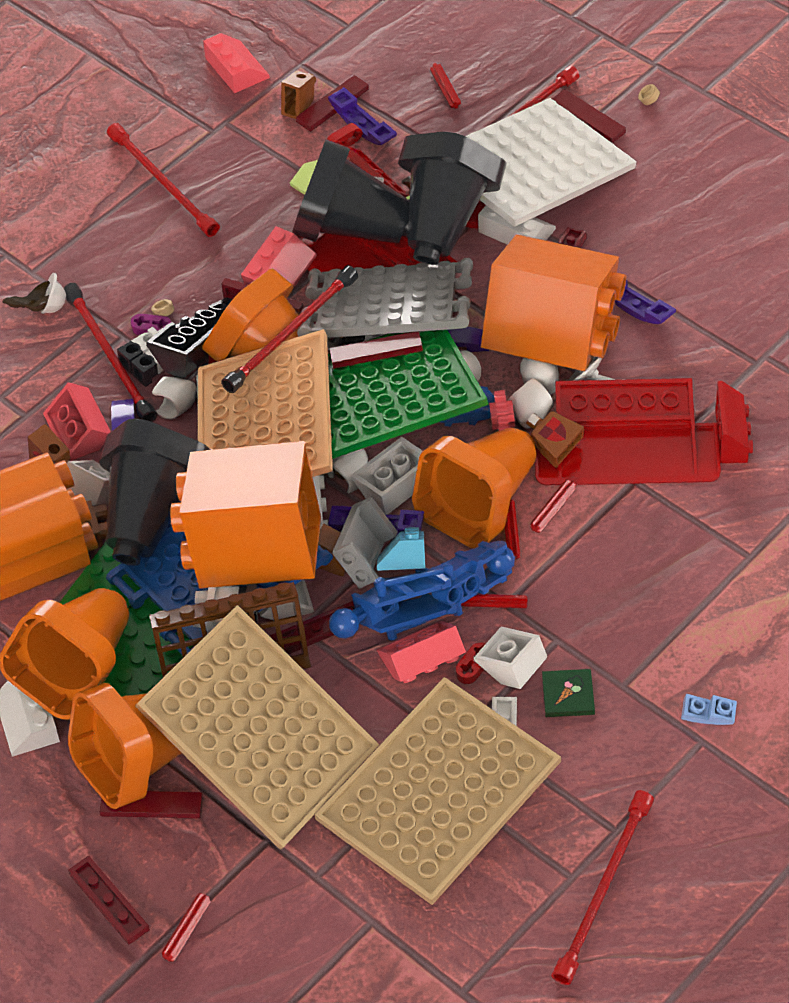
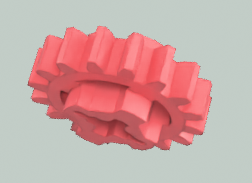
[489,390,515,431]

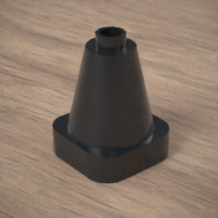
[398,132,507,265]
[292,139,409,244]
[99,419,211,566]

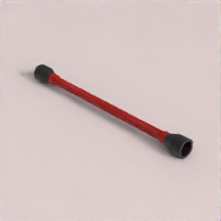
[221,265,358,393]
[64,283,158,422]

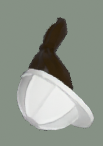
[2,273,66,314]

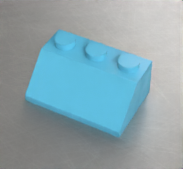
[377,527,425,571]

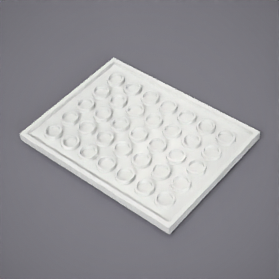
[466,98,637,227]

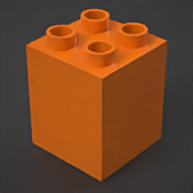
[481,234,627,371]
[170,441,321,589]

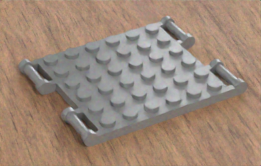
[297,258,473,338]

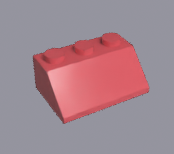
[203,33,270,94]
[241,226,317,288]
[43,382,111,461]
[376,620,466,683]

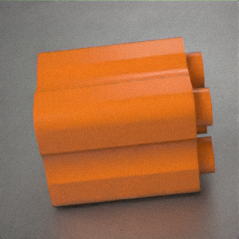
[0,452,98,601]

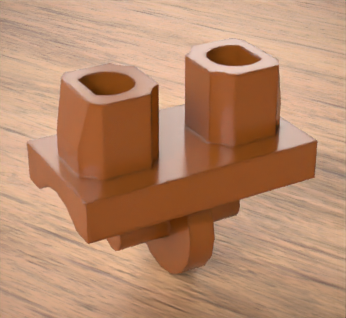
[82,500,108,547]

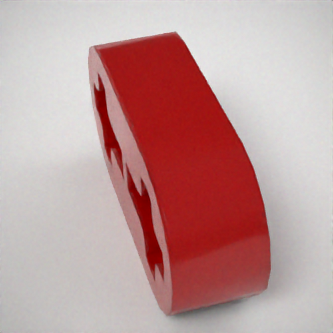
[327,123,362,147]
[456,642,486,684]

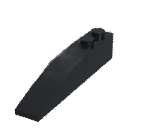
[146,297,233,378]

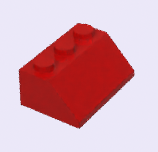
[715,381,753,463]

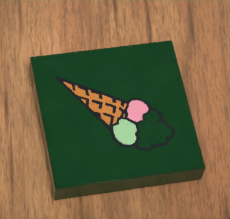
[542,669,595,717]

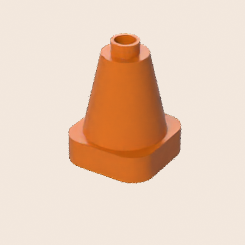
[202,268,299,362]
[412,428,536,548]
[0,588,129,720]
[68,683,182,809]

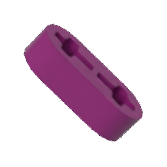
[131,314,171,336]

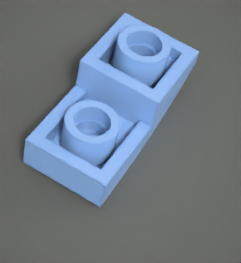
[681,694,737,725]

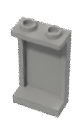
[332,496,397,589]

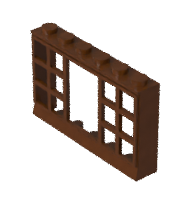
[149,582,311,677]

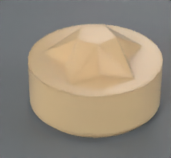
[638,84,660,105]
[151,299,174,317]

